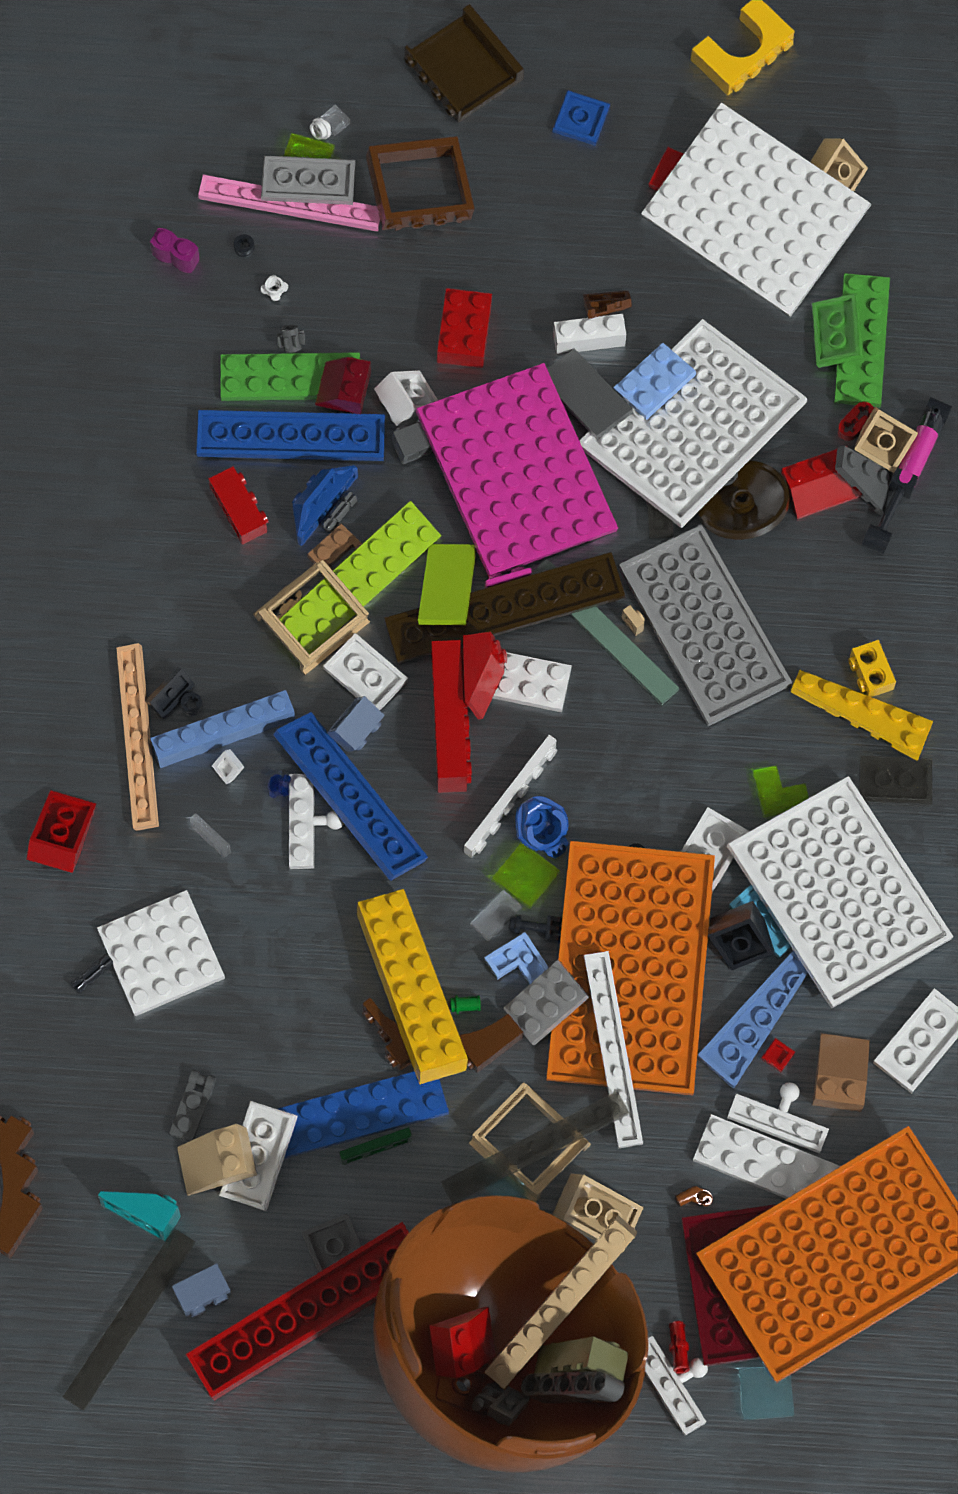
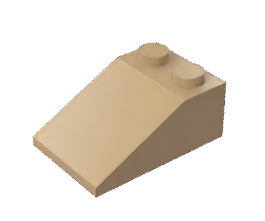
[177,1124,257,1195]
[552,1173,644,1252]

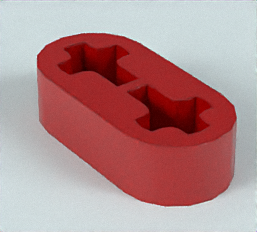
[838,402,874,441]

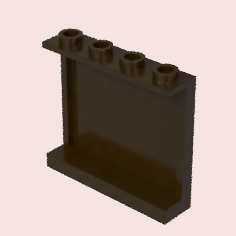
[404,4,524,123]

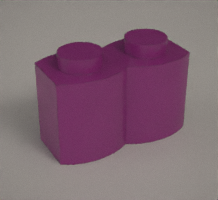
[150,228,200,273]

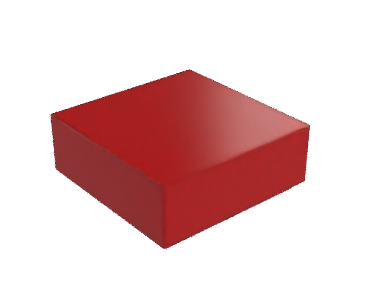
[761,1038,795,1073]

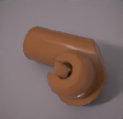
[675,1186,713,1207]

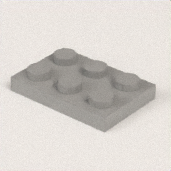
[503,960,589,1046]

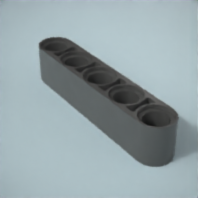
[521,1371,624,1404]

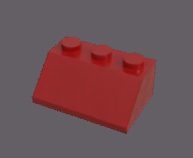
[780,445,862,519]

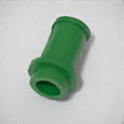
[450,995,481,1014]

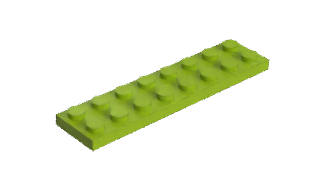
[279,501,441,655]

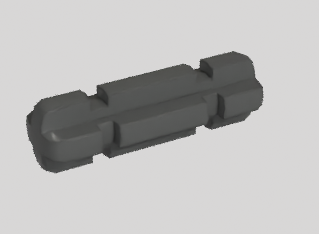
[321,491,357,532]

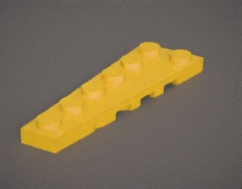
[791,670,933,761]

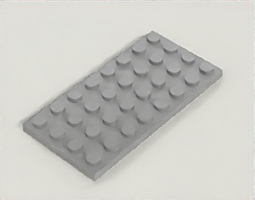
[618,525,792,726]

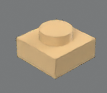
[622,605,645,636]

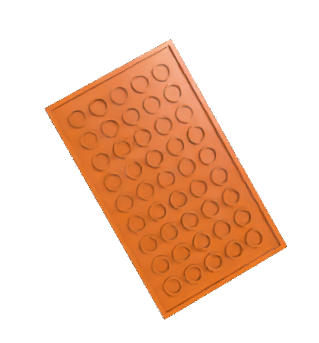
[546,841,715,1096]
[696,1126,958,1383]

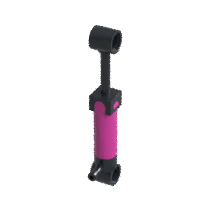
[861,397,952,555]

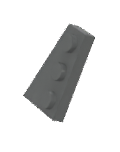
[835,446,891,516]

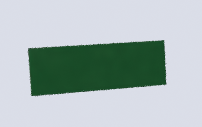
[339,1127,412,1165]

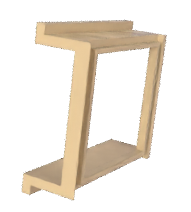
[253,560,370,675]
[469,1082,591,1202]

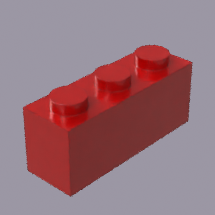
[208,466,269,545]

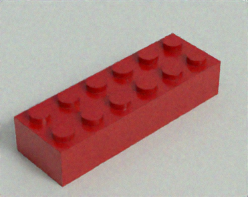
[432,640,472,793]

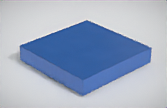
[553,90,610,146]

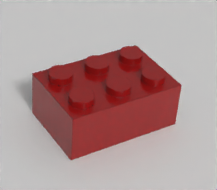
[437,288,492,368]

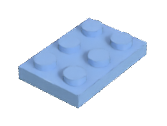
[613,343,696,420]

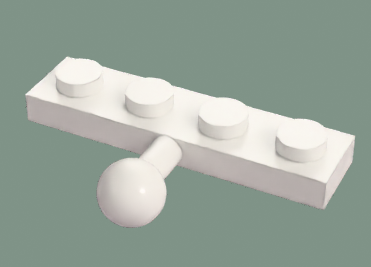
[289,774,344,869]
[727,1082,829,1153]
[645,1336,708,1436]

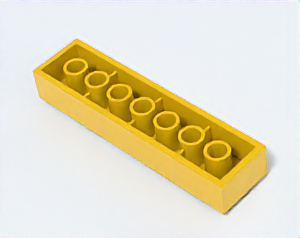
[357,889,468,1085]

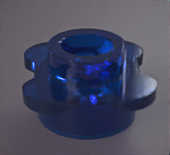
[268,774,291,799]

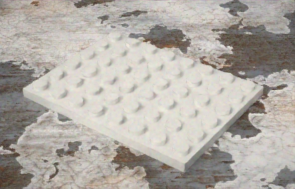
[641,102,871,317]
[580,319,807,528]
[727,776,953,1009]

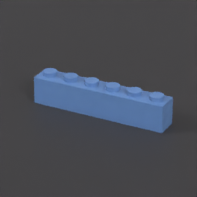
[150,690,295,768]

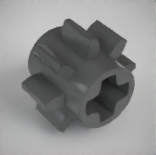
[277,325,305,353]

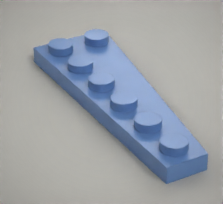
[697,950,808,1089]

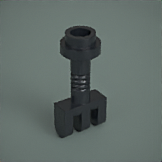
[509,914,562,943]

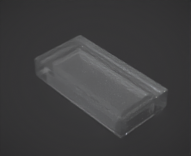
[190,813,231,858]
[471,890,522,942]

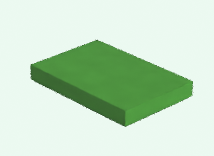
[812,293,863,368]

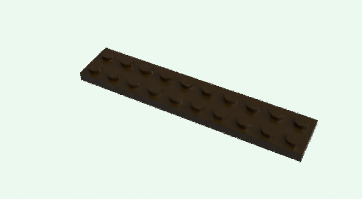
[384,552,625,664]

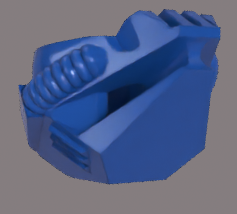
[515,796,569,859]

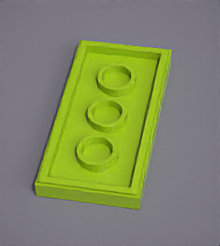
[418,544,476,625]

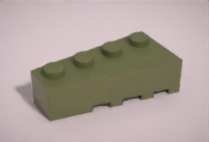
[534,1337,629,1382]

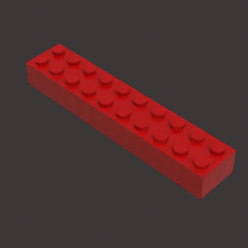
[186,1221,409,1401]

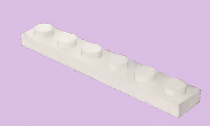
[464,735,557,858]

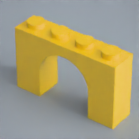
[691,0,795,96]

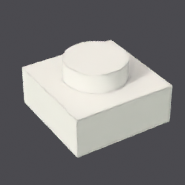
[212,749,244,784]

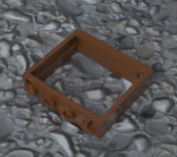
[366,136,475,231]

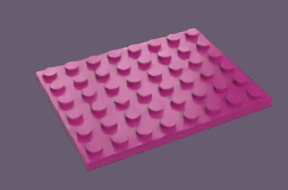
[416,363,618,577]

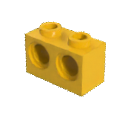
[848,640,896,697]

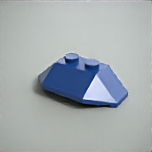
[292,465,358,547]

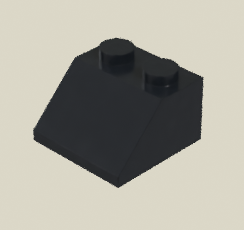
[708,901,775,970]

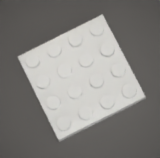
[97,890,225,1016]

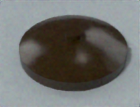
[697,460,790,540]

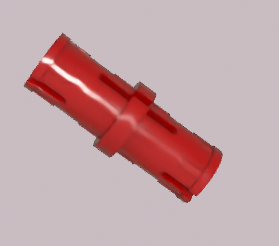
[669,1321,690,1374]

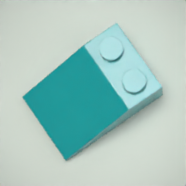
[98,1191,181,1242]

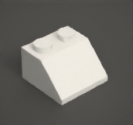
[374,370,438,426]

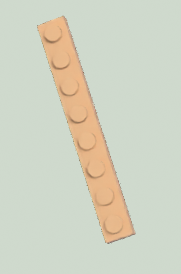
[117,643,159,831]

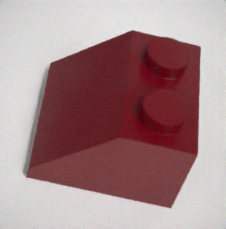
[315,357,371,415]

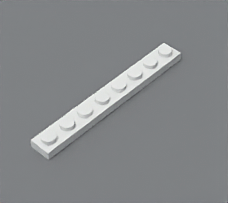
[584,951,643,1149]

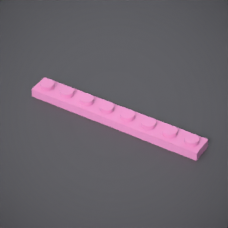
[198,175,380,232]

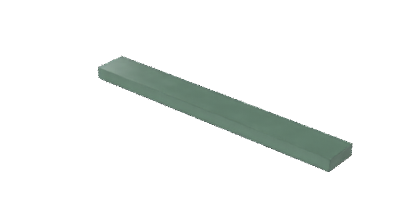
[531,559,679,706]

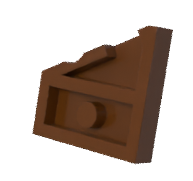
[583,290,632,319]

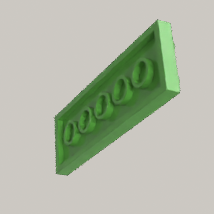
[834,273,890,408]
[221,353,360,401]

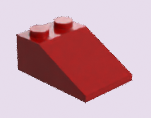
[463,632,507,720]
[26,790,96,873]
[429,1306,496,1378]

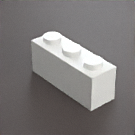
[553,314,626,354]

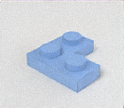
[484,932,549,985]

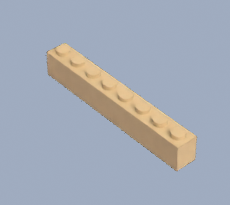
[485,1215,637,1389]

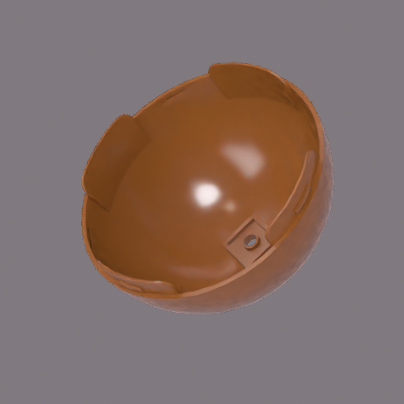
[373,1196,649,1473]

